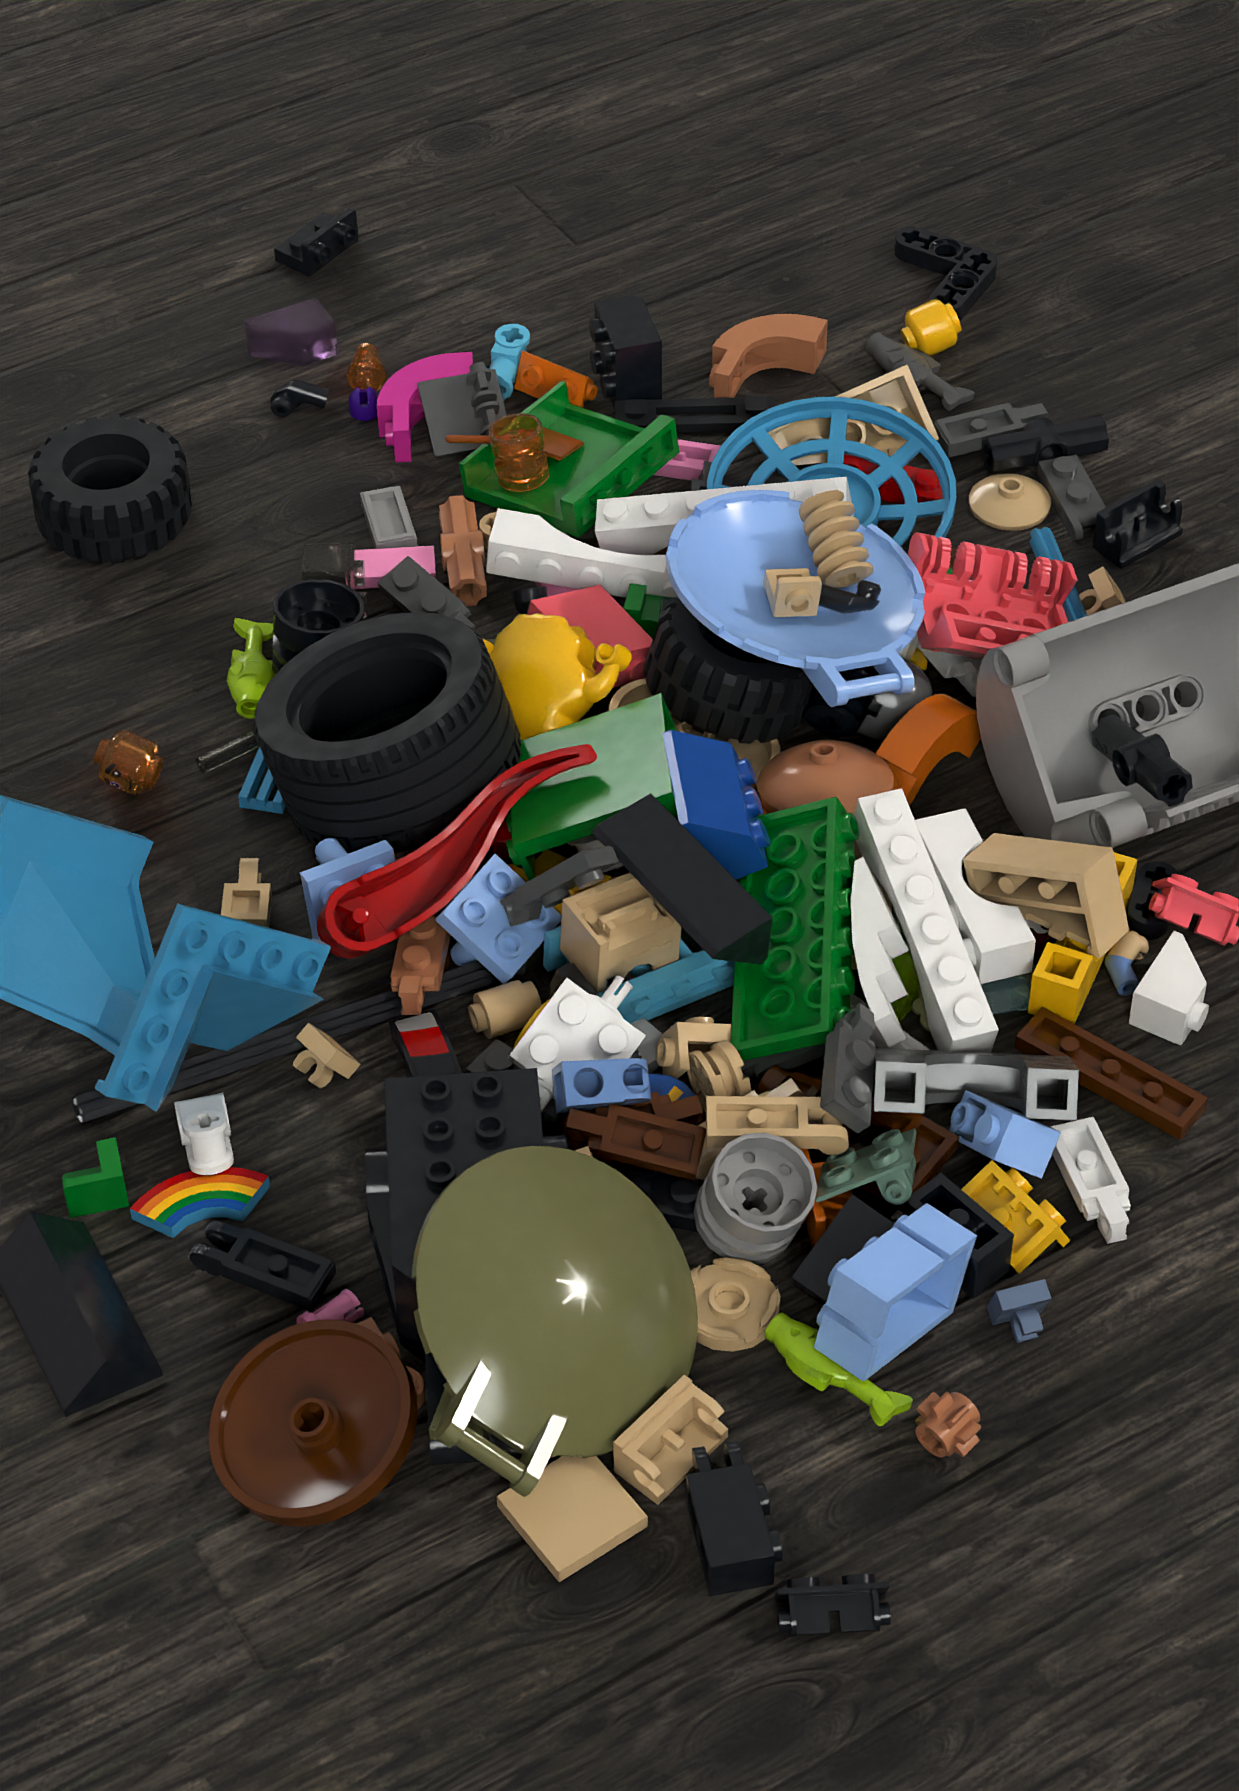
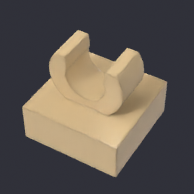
[1079,566,1125,616]
[293,1023,361,1088]

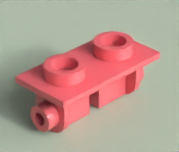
[1149,874,1239,946]

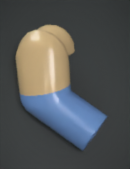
[1104,931,1149,996]

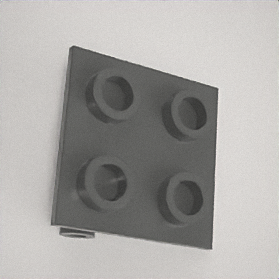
[417,362,509,458]

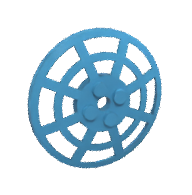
[707,397,957,547]

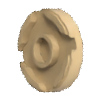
[690,1257,781,1352]

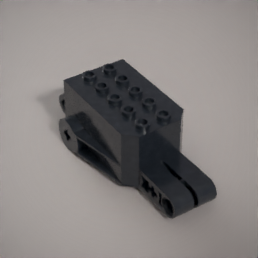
[365,1068,568,1465]

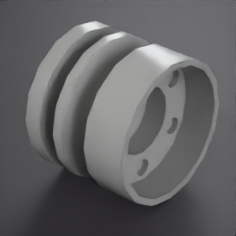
[693,1133,817,1264]

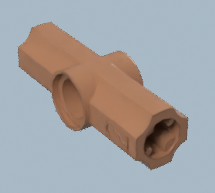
[439,495,487,607]

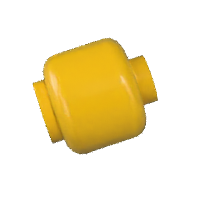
[900,299,962,357]

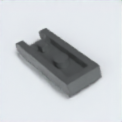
[1037,455,1106,541]

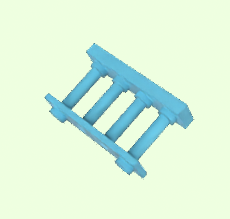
[543,926,735,1024]

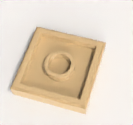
[497,1456,648,1582]

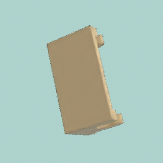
[613,1375,728,1505]

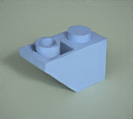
[949,1090,1061,1178]

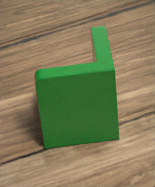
[62,1137,129,1218]

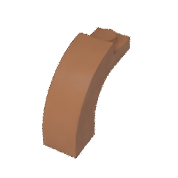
[709,314,828,398]

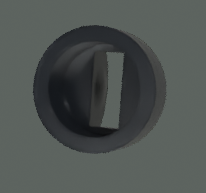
[513,586,548,615]

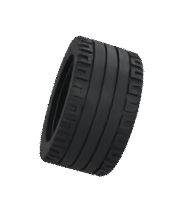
[253,612,522,854]

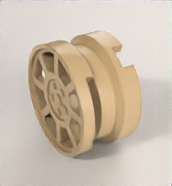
[687,1040,751,1113]

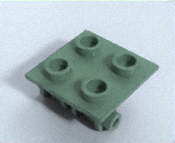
[815,1128,917,1205]

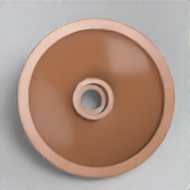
[757,740,894,814]

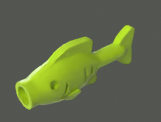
[227,618,276,719]
[765,1313,913,1426]

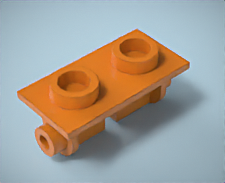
[514,351,598,408]

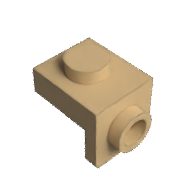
[763,568,822,617]
[656,1017,732,1079]

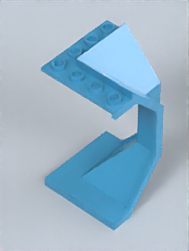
[0,795,331,1112]

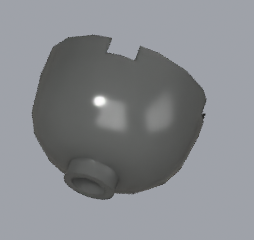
[856,657,933,744]

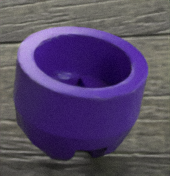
[348,386,378,421]

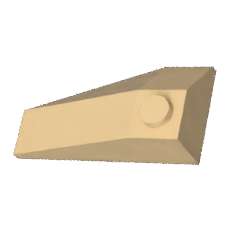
[767,365,939,466]

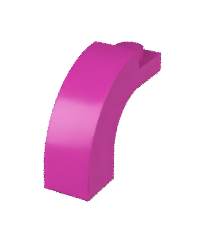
[377,352,473,462]

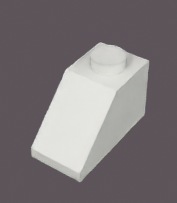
[1129,931,1209,1046]

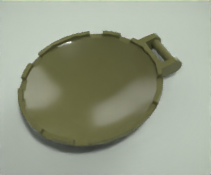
[412,1146,698,1497]

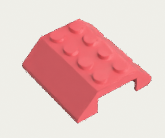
[908,532,1078,659]

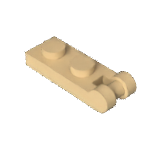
[706,1096,849,1155]

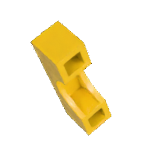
[1028,852,1137,1024]

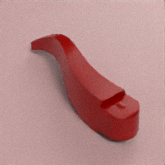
[316,744,597,959]

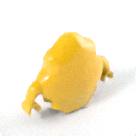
[482,613,632,741]

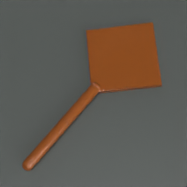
[445,426,584,461]

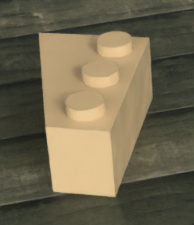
[963,833,1129,959]

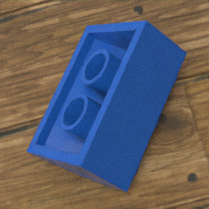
[662,730,770,880]

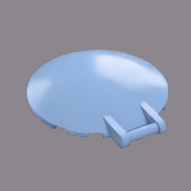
[666,490,925,707]

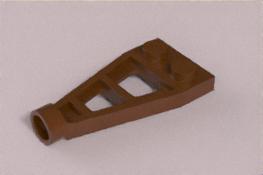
[756,1065,959,1212]

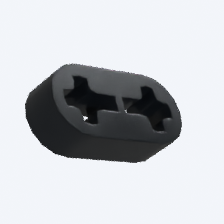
[1127,861,1179,940]

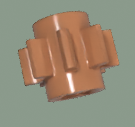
[915,1392,981,1457]

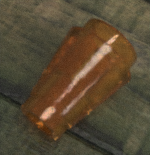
[347,343,386,392]

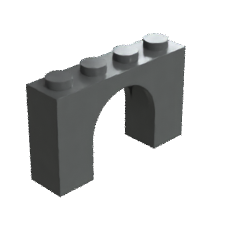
[872,1048,1079,1120]

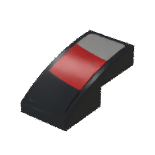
[389,1009,462,1077]

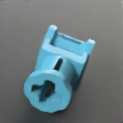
[489,324,530,401]

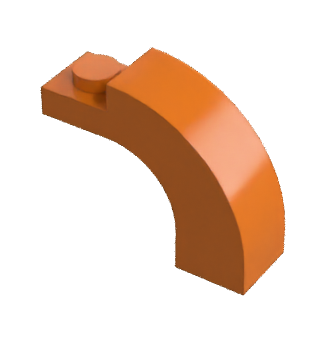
[876,694,981,807]

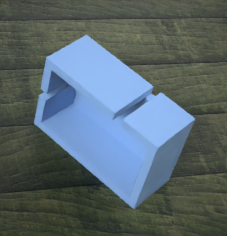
[814,1203,977,1382]

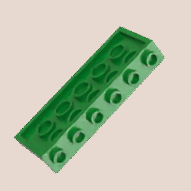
[731,796,859,1061]

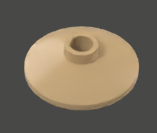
[968,474,1051,531]

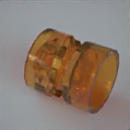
[489,413,550,492]

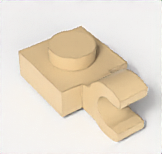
[221,858,272,928]

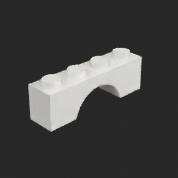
[915,808,1036,984]

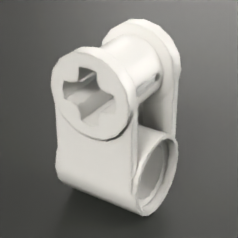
[174,1093,234,1175]

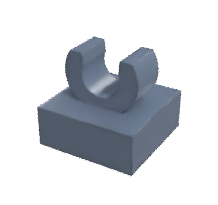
[986,1279,1052,1343]

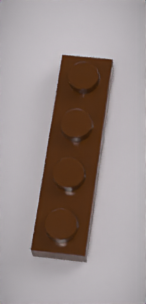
[1014,1007,1208,1140]

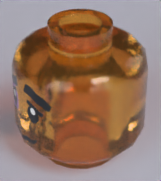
[93,730,164,795]

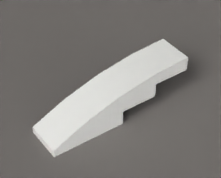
[851,857,909,1047]

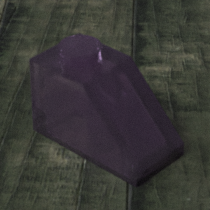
[244,298,338,366]

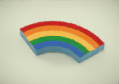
[130,1167,270,1238]

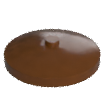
[209,1320,418,1527]

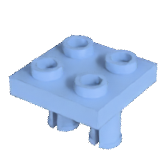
[300,838,395,940]
[435,854,562,984]

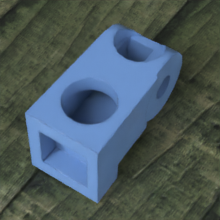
[552,1058,651,1114]

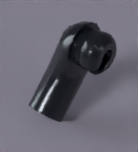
[270,380,329,417]
[818,580,881,614]

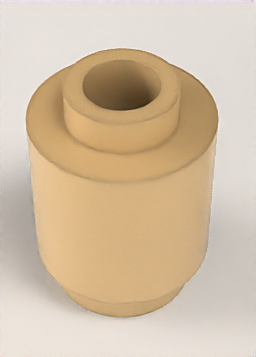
[468,980,542,1039]

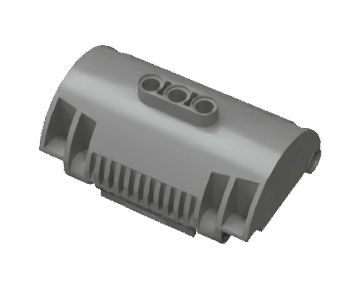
[976,563,1239,848]

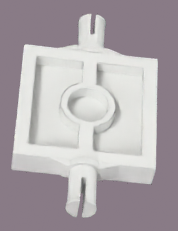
[507,975,646,1112]

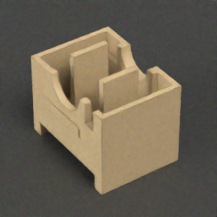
[560,872,682,993]

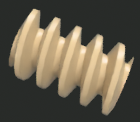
[798,490,874,588]

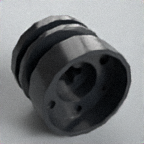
[272,579,364,674]

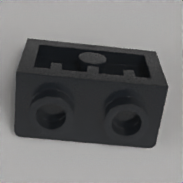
[274,208,358,277]

